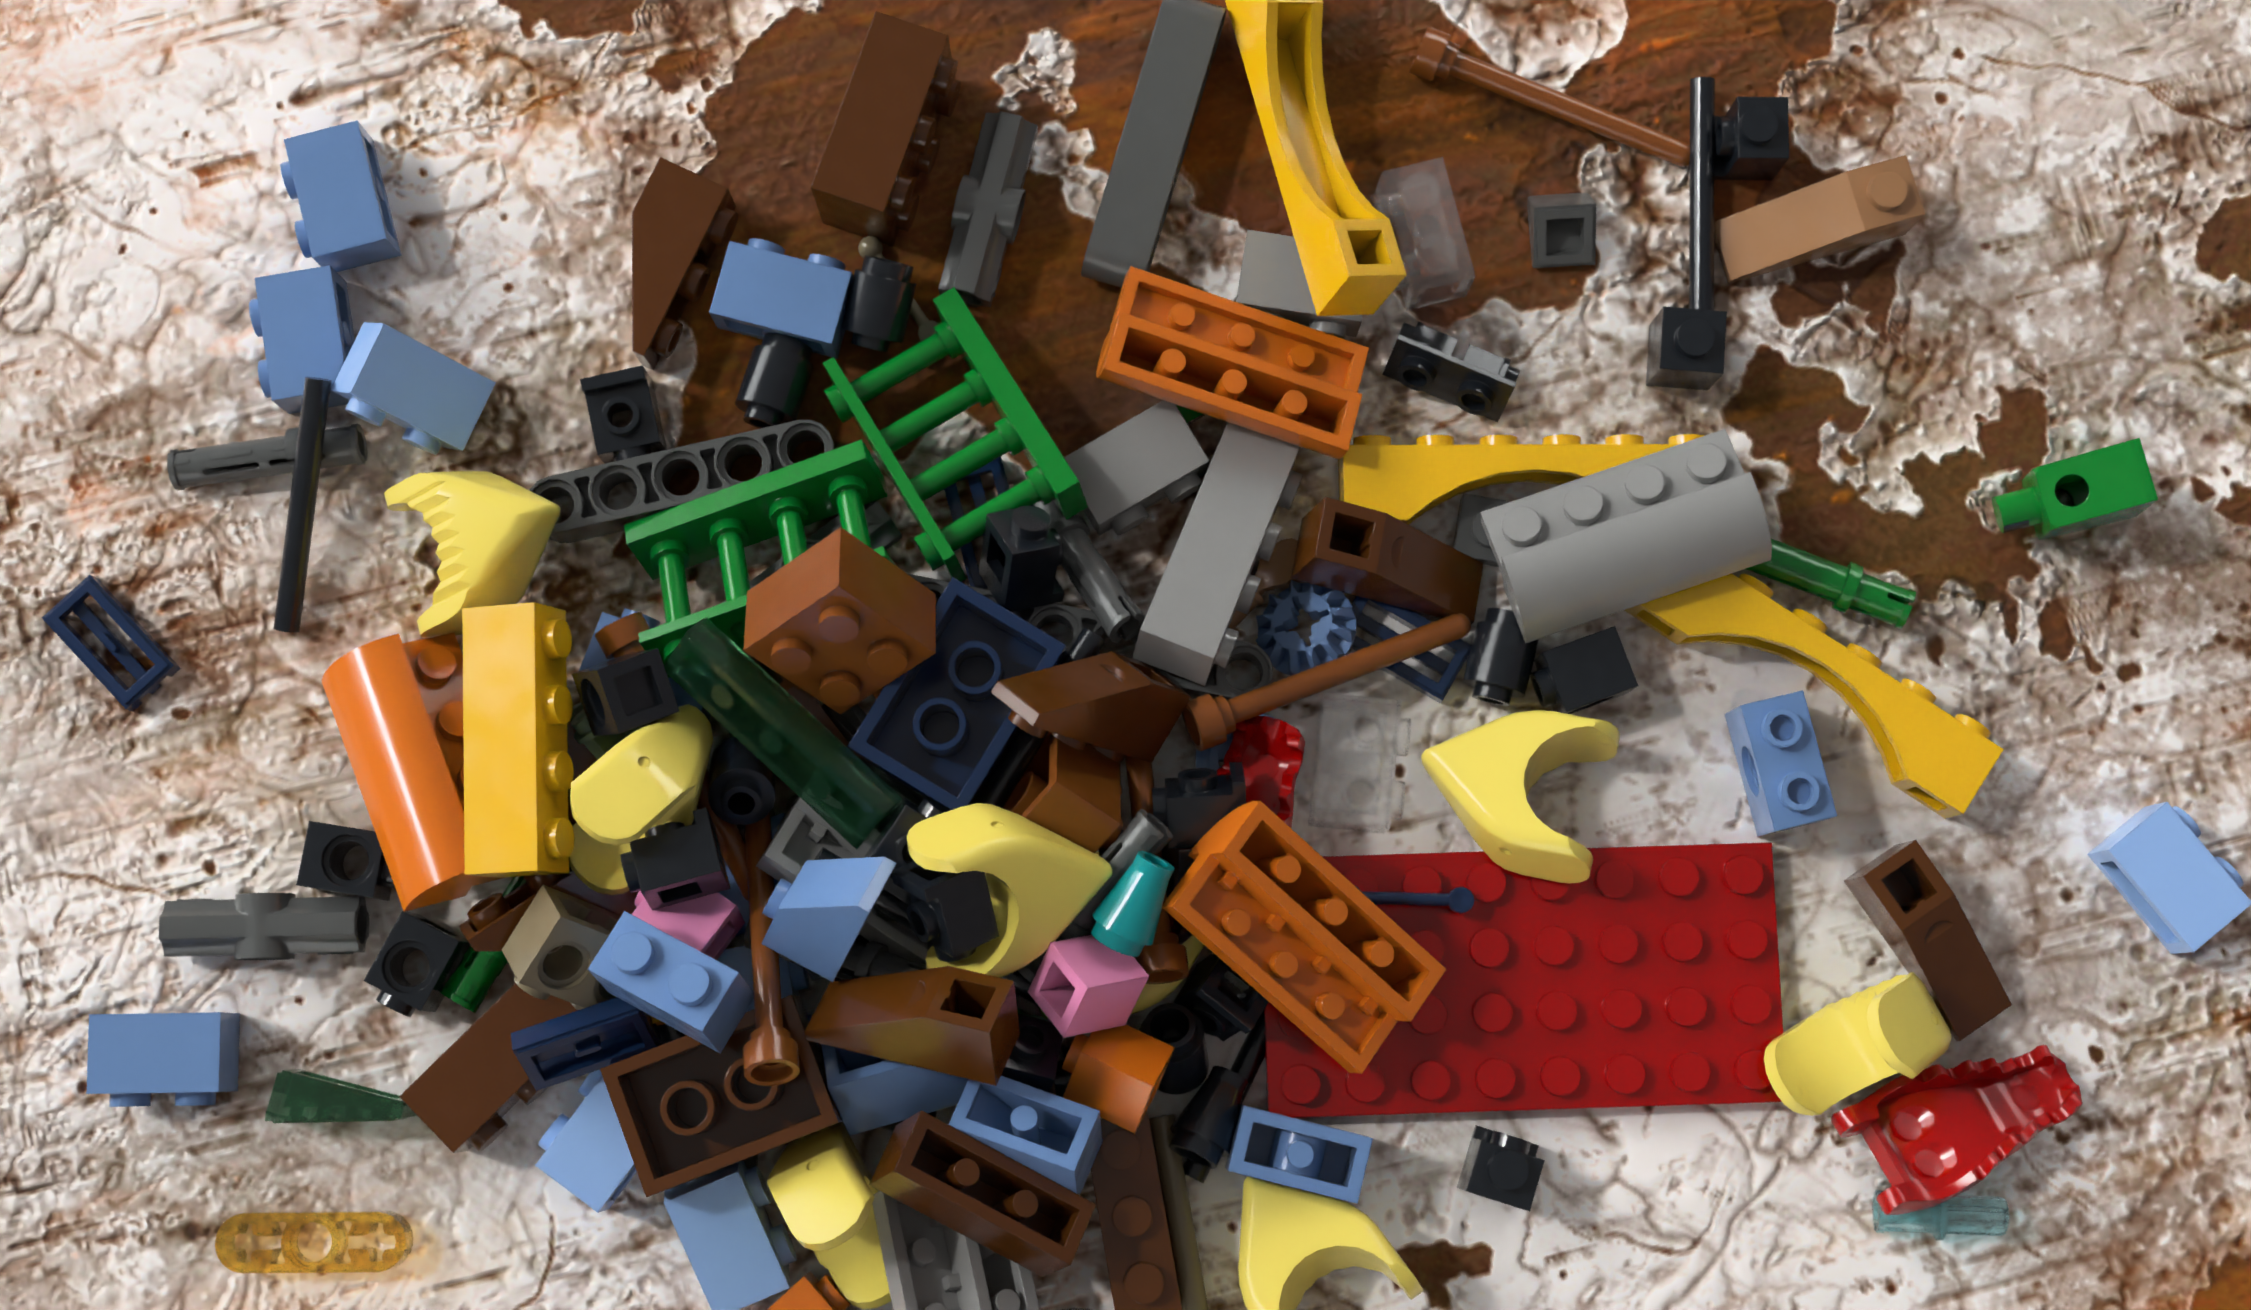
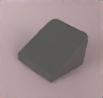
[1527,193,1596,268]

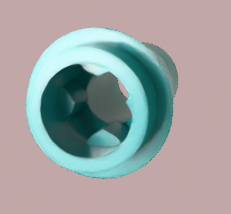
[1091,851,1174,957]

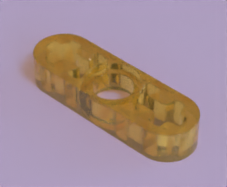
[215,1210,413,1273]

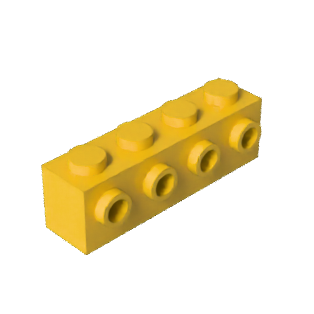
[462,602,575,877]

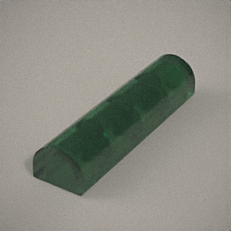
[664,617,903,849]

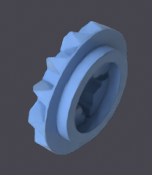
[1256,580,1357,676]

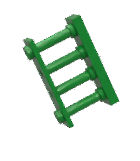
[823,287,1088,582]
[624,439,895,678]

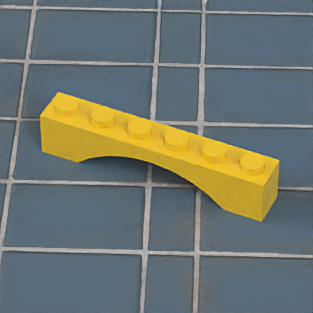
[1225,0,1407,316]
[1338,434,1704,525]
[1624,573,2004,819]

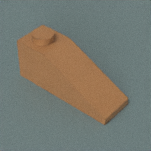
[1715,155,1925,284]

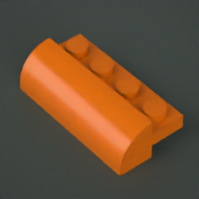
[1096,266,1369,460]
[321,633,507,912]
[1162,801,1446,1074]

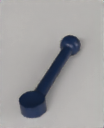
[1354,885,1474,913]

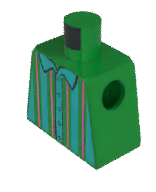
[1992,438,2158,540]

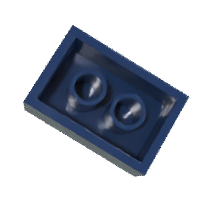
[847,577,1067,811]

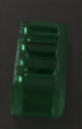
[265,1069,417,1123]

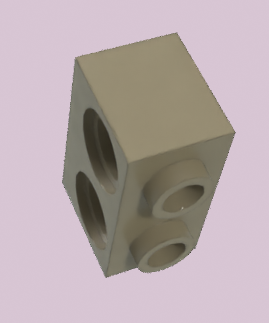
[502,885,621,1010]

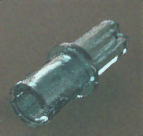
[1872,1190,2009,1240]

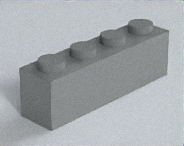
[1132,422,1303,686]

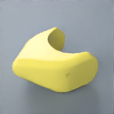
[384,471,560,638]
[569,704,713,895]
[1421,710,1620,884]
[907,803,1113,978]
[1764,972,1952,1116]
[767,1122,891,1309]
[1238,1176,1423,1310]

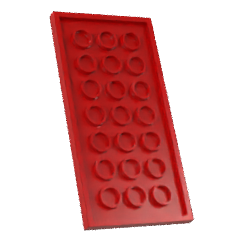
[1264,842,1783,1118]

